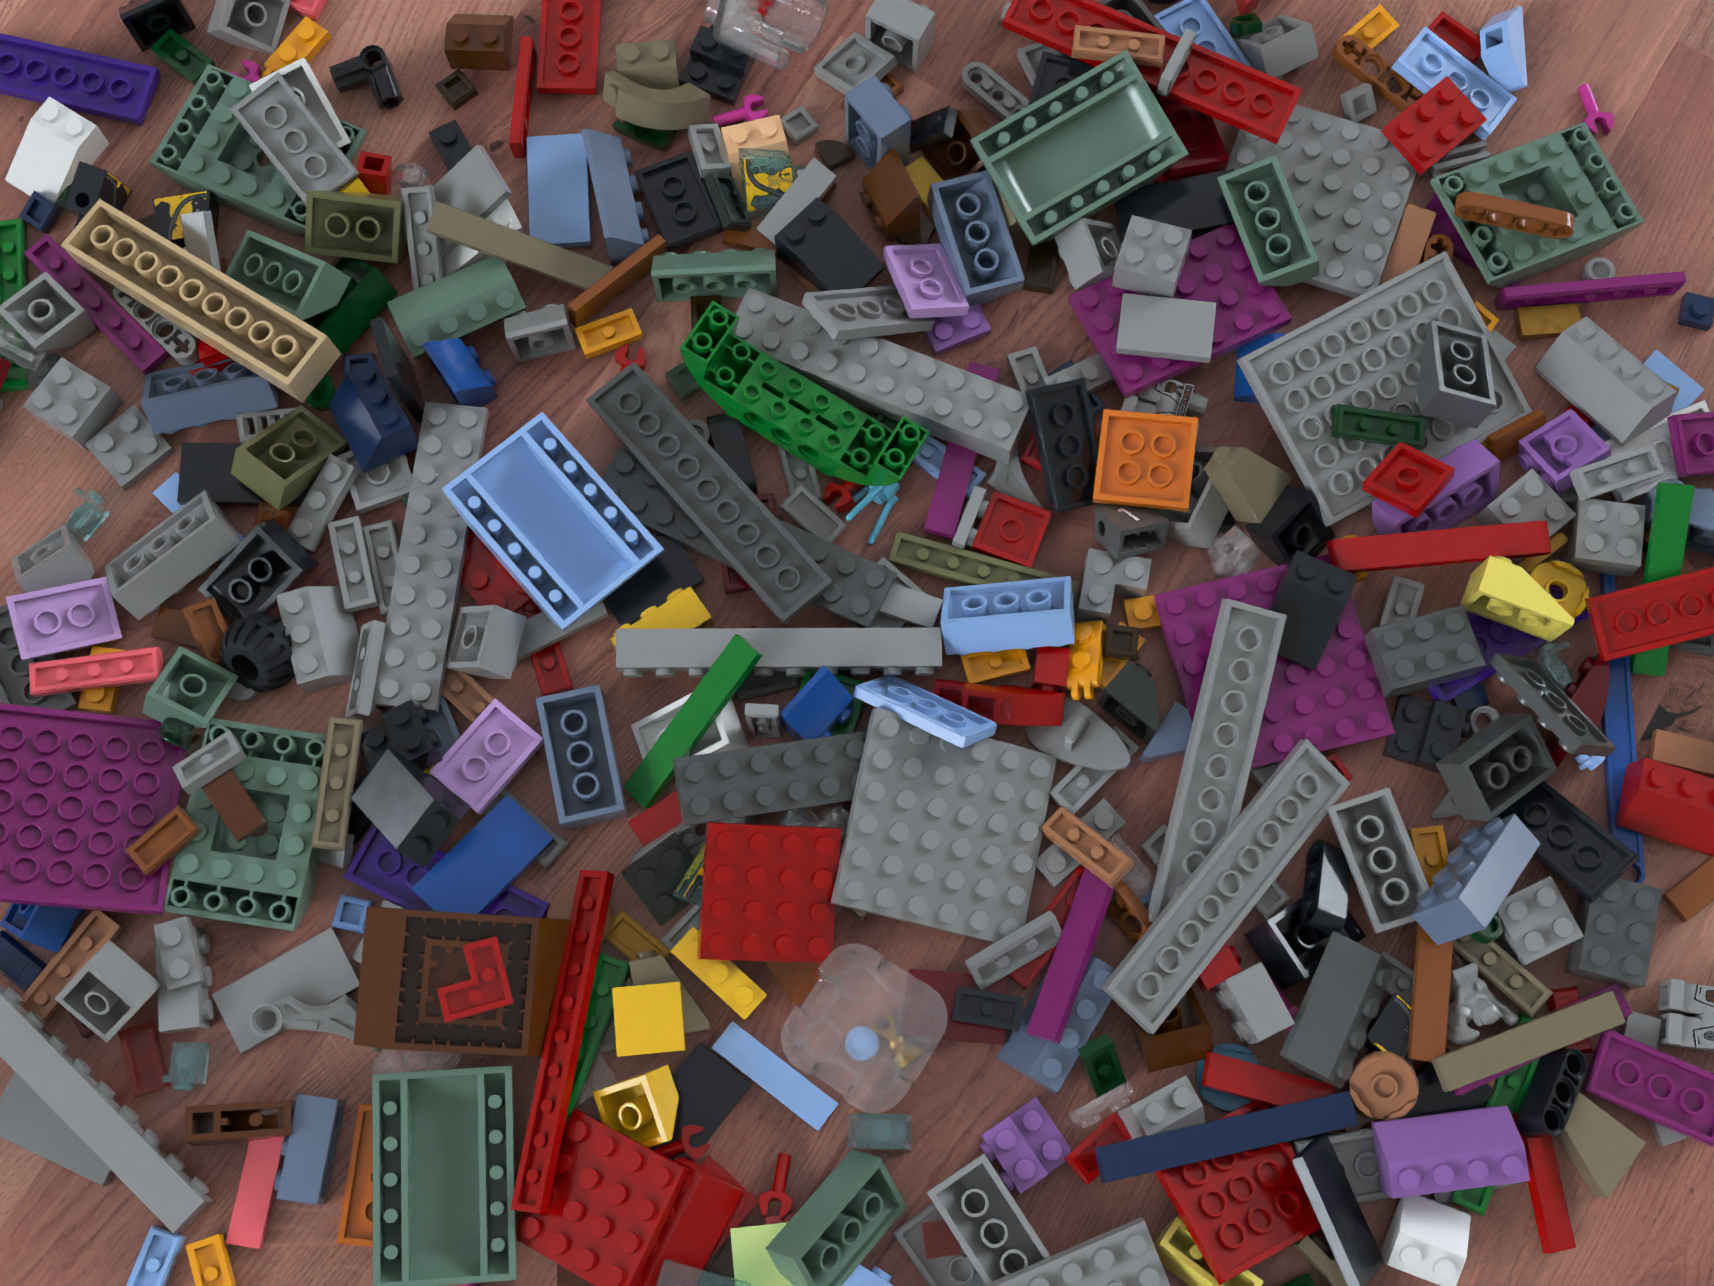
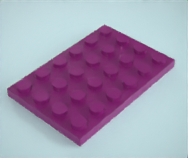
[1068,224,1292,398]

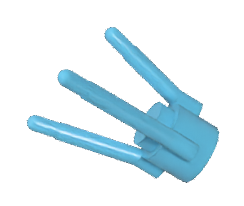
[846,482,900,545]

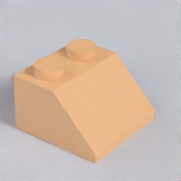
[721,115,794,197]

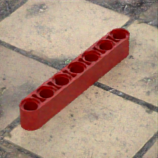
[1327,521,1551,573]

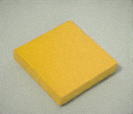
[612,981,686,1057]

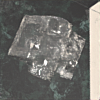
[1207,525,1262,578]

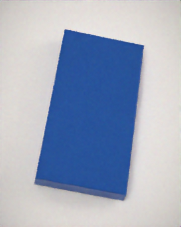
[412,795,555,914]

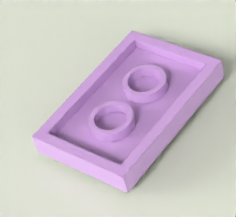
[882,243,970,319]
[6,577,122,661]
[429,698,544,815]

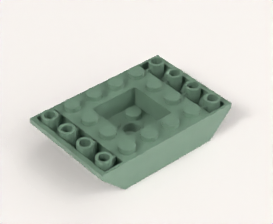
[149,64,368,235]
[1430,122,1644,288]
[163,718,326,932]

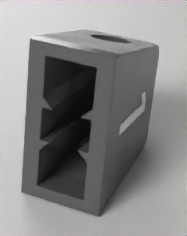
[1093,503,1170,559]

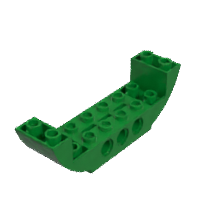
[680,301,930,486]

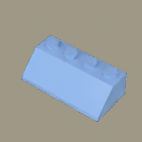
[940,576,1075,655]

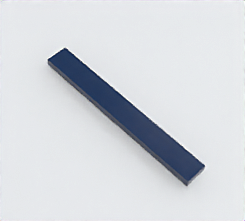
[1094,1091,1358,1183]

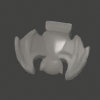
[1446,962,1518,1046]

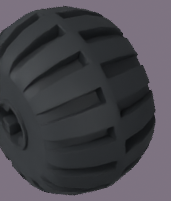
[220,614,295,692]

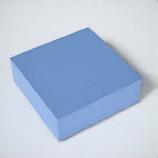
[331,894,375,934]

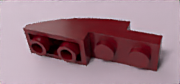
[1545,654,1610,768]

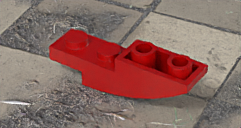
[933,678,1066,726]

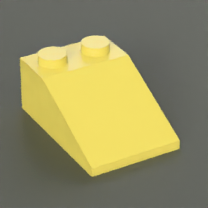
[1460,556,1575,642]

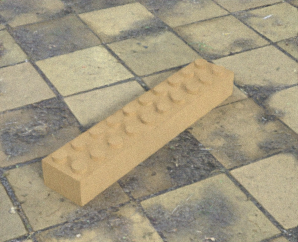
[60,199,341,403]

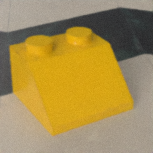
[592,1064,679,1147]

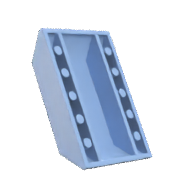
[442,412,664,631]

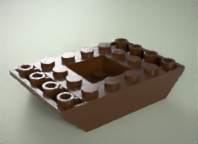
[354,906,571,1056]

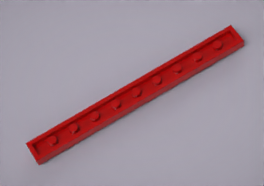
[510,870,614,1215]

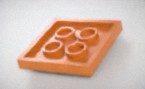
[1093,409,1198,512]

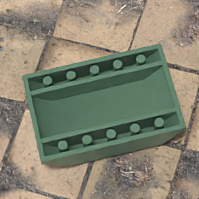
[970,49,1189,246]
[372,1065,519,1286]

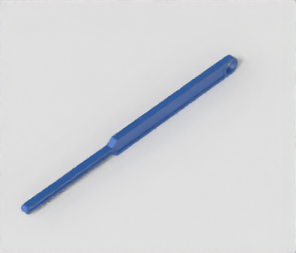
[1597,499,1645,884]

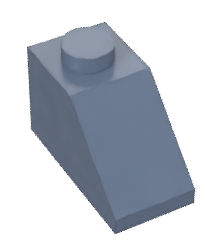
[1138,701,1192,763]

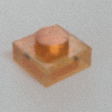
[253,500,294,531]

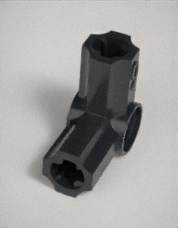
[329,45,404,110]

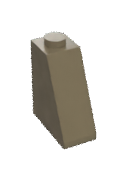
[1204,446,1292,524]
[629,950,712,1034]
[1557,1092,1646,1198]

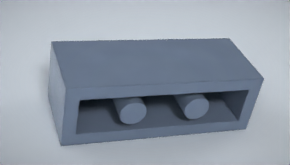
[274,1094,346,1205]

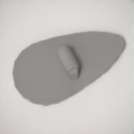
[1026,696,1131,771]

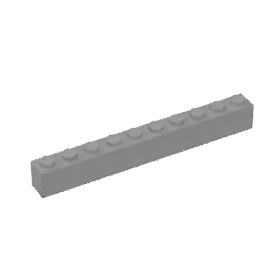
[616,627,942,678]
[0,985,213,1233]

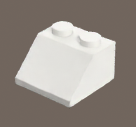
[1380,1195,1471,1286]

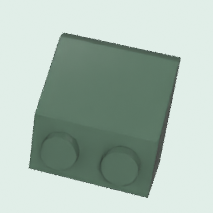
[142,646,239,728]

